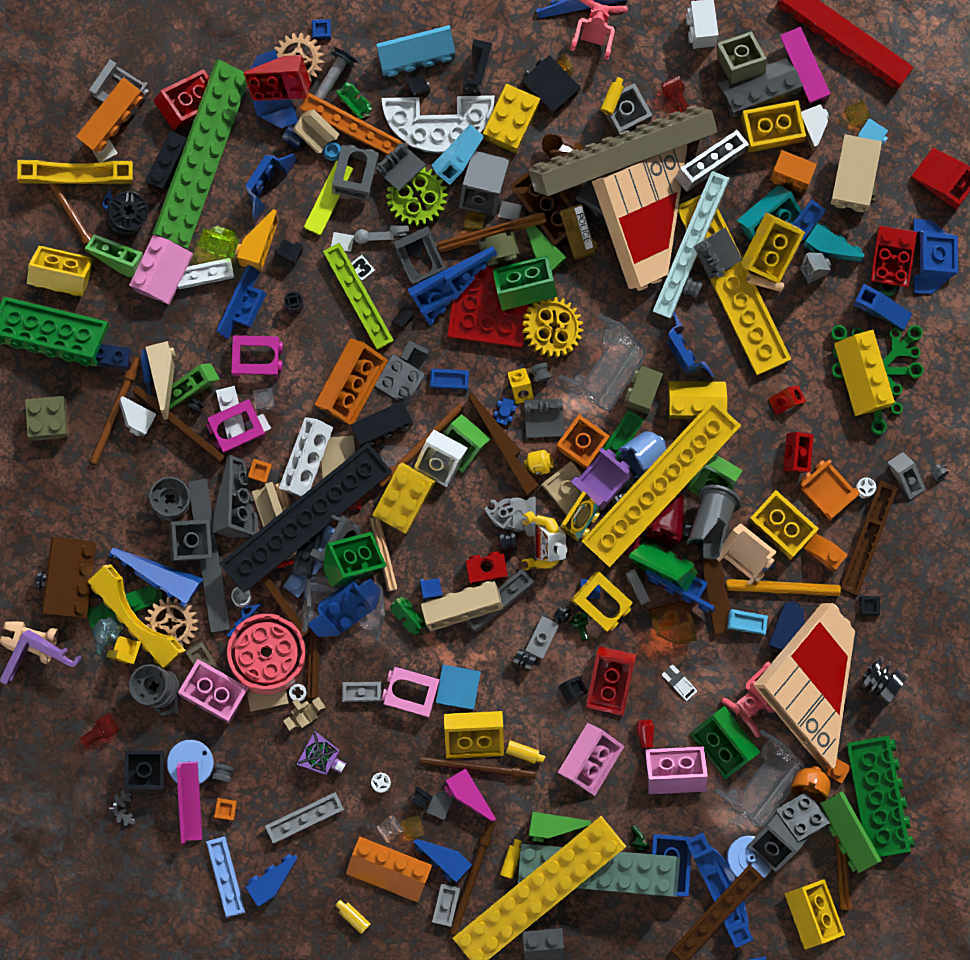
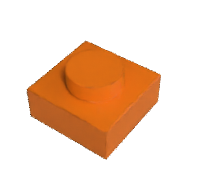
[248,459,272,484]
[825,759,851,784]
[214,798,237,821]

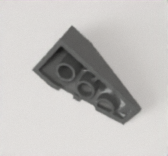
[213,455,258,538]

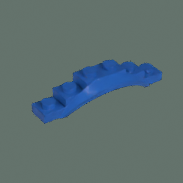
[685,832,754,948]

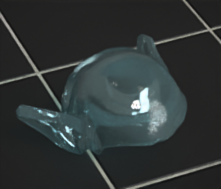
[92,617,123,654]

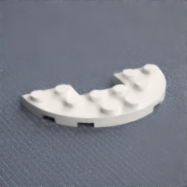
[382,95,495,154]

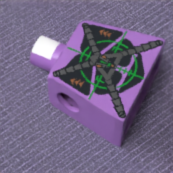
[297,731,346,775]

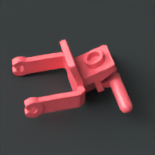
[570,0,628,60]
[721,661,775,738]

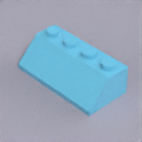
[376,25,455,77]

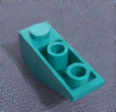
[803,223,865,262]

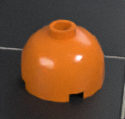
[790,766,831,802]

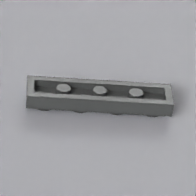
[466,568,536,633]

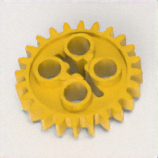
[522,297,583,358]

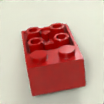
[243,55,311,101]
[911,147,970,210]
[871,226,917,287]

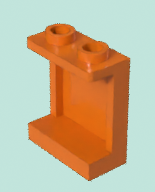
[799,460,860,521]

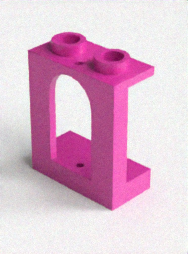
[232,335,283,378]
[206,399,266,455]

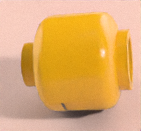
[524,450,554,476]

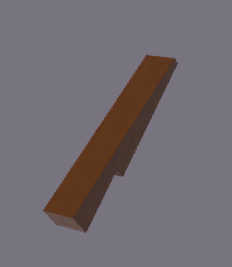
[468,393,539,497]
[841,481,898,595]

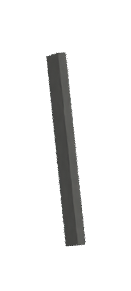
[188,479,230,633]

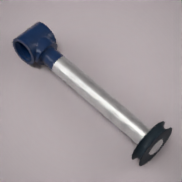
[282,47,357,150]

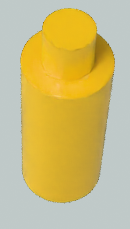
[600,77,624,115]
[506,740,545,764]
[500,839,522,879]
[335,900,371,934]

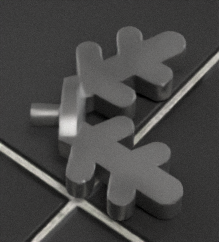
[109,790,135,826]

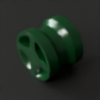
[877,283,897,299]

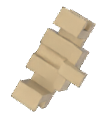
[283,697,326,732]

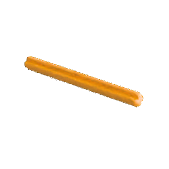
[726,579,841,596]

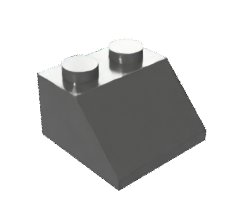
[168,520,212,562]

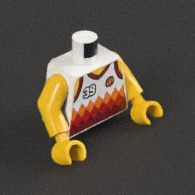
[522,511,567,571]

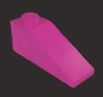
[444,769,496,823]

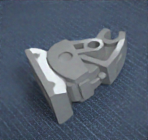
[484,497,536,538]

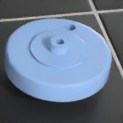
[167,740,214,785]
[726,836,772,878]

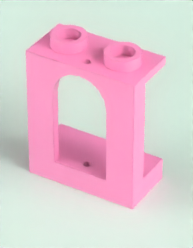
[381,667,440,718]

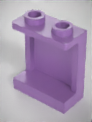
[571,448,633,510]

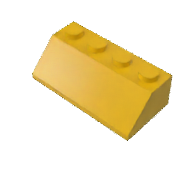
[834,330,895,416]

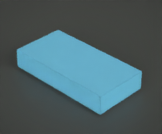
[727,609,768,636]

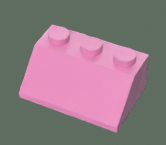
[129,234,193,305]
[178,659,248,725]
[558,723,625,796]
[645,747,708,795]

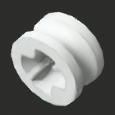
[289,684,307,702]

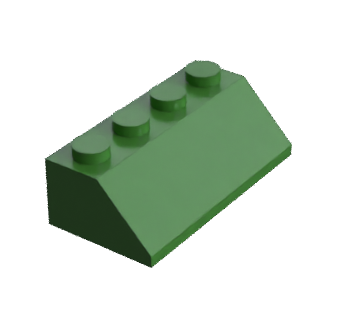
[819,791,881,874]

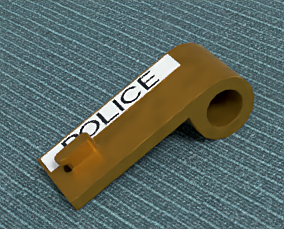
[560,204,598,261]

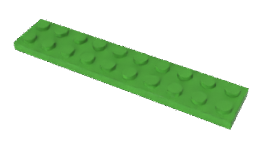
[153,60,247,249]

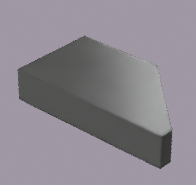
[426,790,454,820]

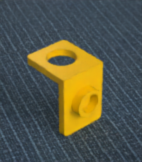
[507,368,534,404]

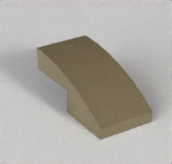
[185,641,221,672]

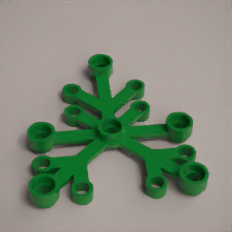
[831,325,924,435]

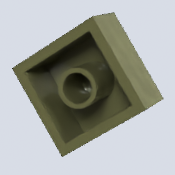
[717,31,767,85]
[625,365,663,416]
[25,396,69,441]

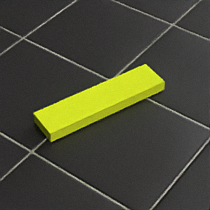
[304,161,353,236]

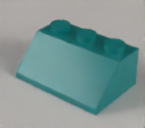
[737,185,802,241]

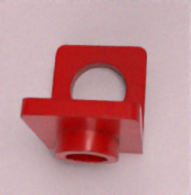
[769,385,806,415]

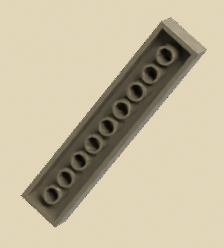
[528,105,718,196]

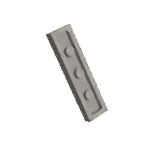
[265,792,344,844]

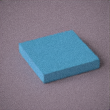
[436,665,481,710]

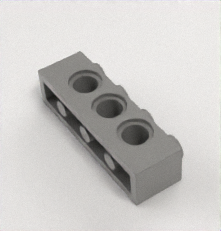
[675,130,749,192]

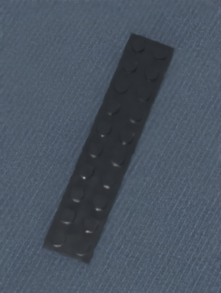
[219,442,392,594]

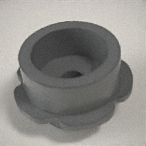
[931,464,949,482]

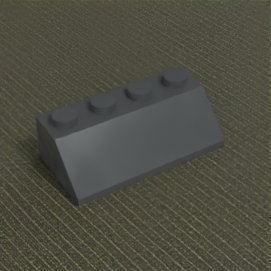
[717,58,803,119]

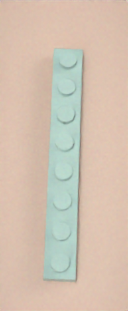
[653,171,730,319]

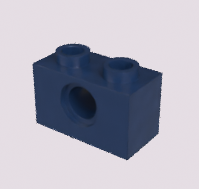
[96,344,133,370]

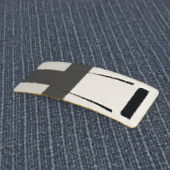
[662,665,697,701]

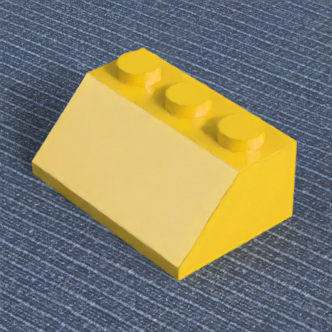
[27,246,94,296]
[668,381,727,419]
[444,711,504,759]
[785,879,845,949]

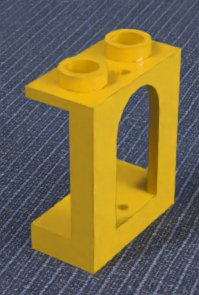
[570,572,633,632]

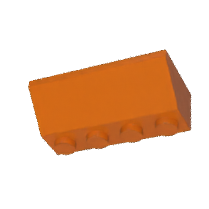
[76,77,144,153]
[314,339,388,426]
[346,836,432,902]

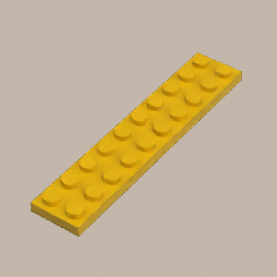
[677,195,791,376]
[582,400,741,567]
[453,816,627,960]

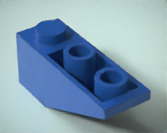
[853,284,912,331]
[413,839,472,882]
[246,854,298,907]

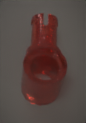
[661,75,689,113]
[80,713,120,747]

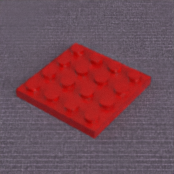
[447,267,529,348]

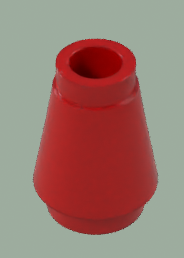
[636,719,655,748]

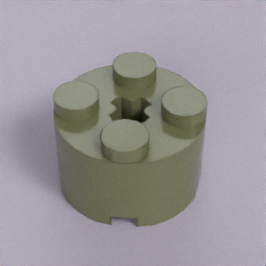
[477,232,520,267]

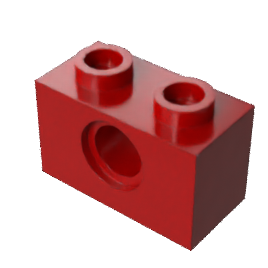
[783,432,814,473]
[466,551,508,585]

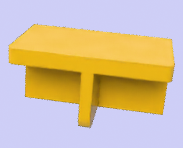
[106,636,141,664]

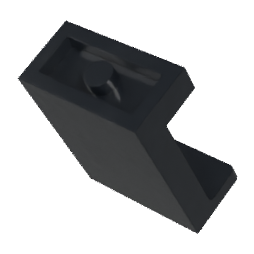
[463,39,492,96]
[522,55,580,117]

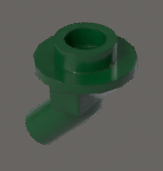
[570,613,589,641]
[631,825,650,852]

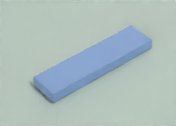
[206,836,245,918]

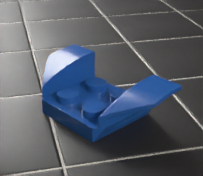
[248,50,298,128]
[245,154,297,223]
[913,219,958,294]
[666,312,715,379]
[308,578,381,637]

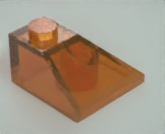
[648,600,697,645]

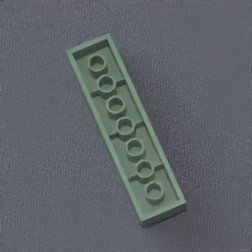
[518,844,680,897]

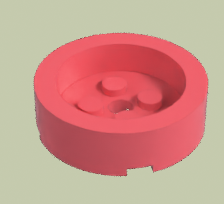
[227,614,306,695]

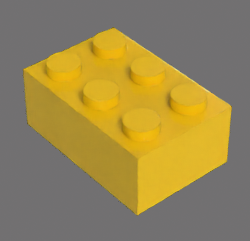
[483,83,540,154]
[741,100,806,153]
[740,213,805,283]
[372,463,436,534]
[748,490,819,560]

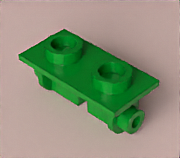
[336,82,373,119]
[390,597,427,636]

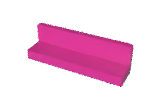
[780,27,831,103]
[176,761,203,844]

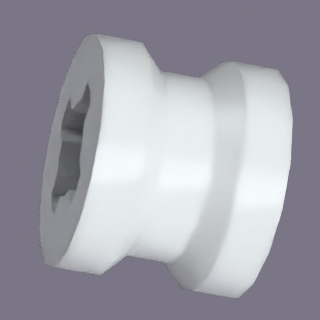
[855,477,876,499]
[371,773,391,793]

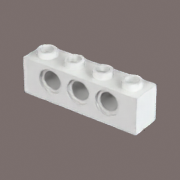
[279,417,333,497]

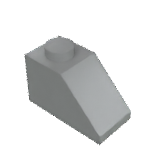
[887,452,926,500]

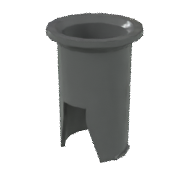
[687,485,741,559]

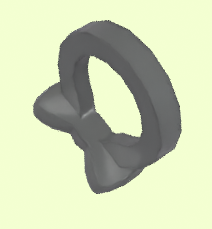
[154,695,179,716]

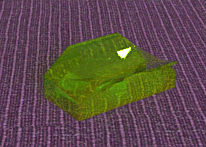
[198,225,240,259]

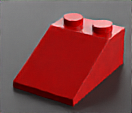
[153,69,210,131]
[586,646,637,716]

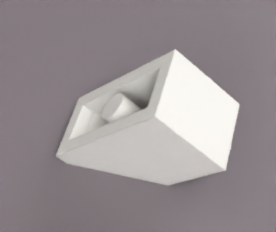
[801,104,829,151]
[119,396,156,437]

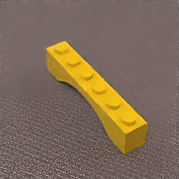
[17,160,133,184]
[88,564,186,668]

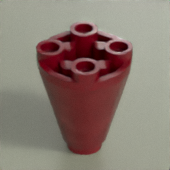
[644,494,684,549]

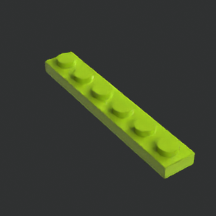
[323,242,394,350]

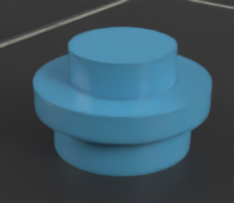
[323,142,341,161]

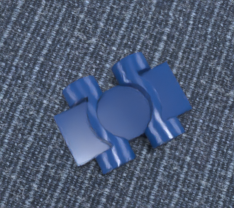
[493,397,517,426]

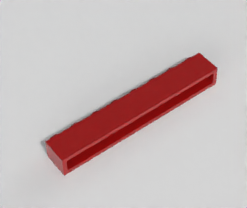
[777,0,914,90]

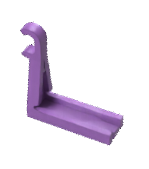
[0,630,81,685]

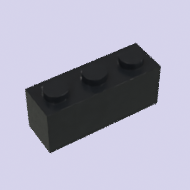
[146,131,187,194]
[350,400,413,448]

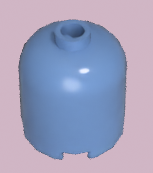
[618,431,666,479]

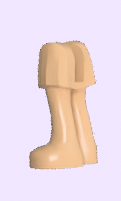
[0,622,59,664]

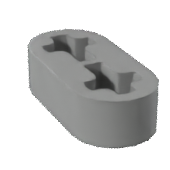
[625,569,650,606]

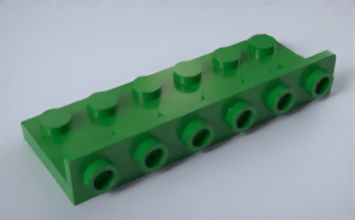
[0,297,109,366]
[847,736,915,857]

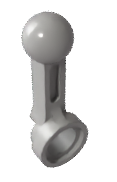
[354,225,409,244]

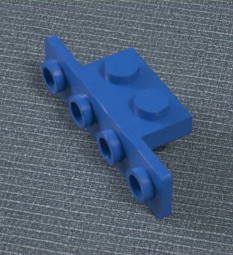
[217,265,267,339]
[645,570,716,613]

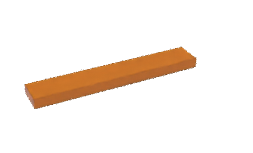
[299,93,408,155]

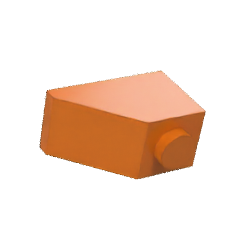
[804,533,848,572]

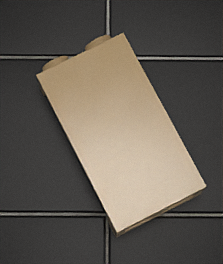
[831,134,882,212]

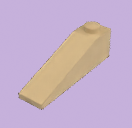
[146,341,176,420]

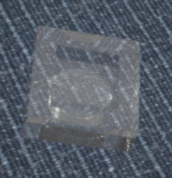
[253,388,275,410]
[377,815,404,843]

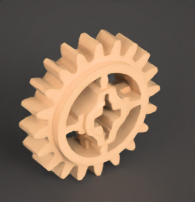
[275,33,325,82]
[145,597,199,648]

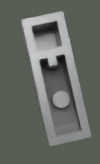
[800,252,831,284]

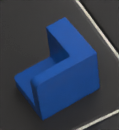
[420,578,443,601]

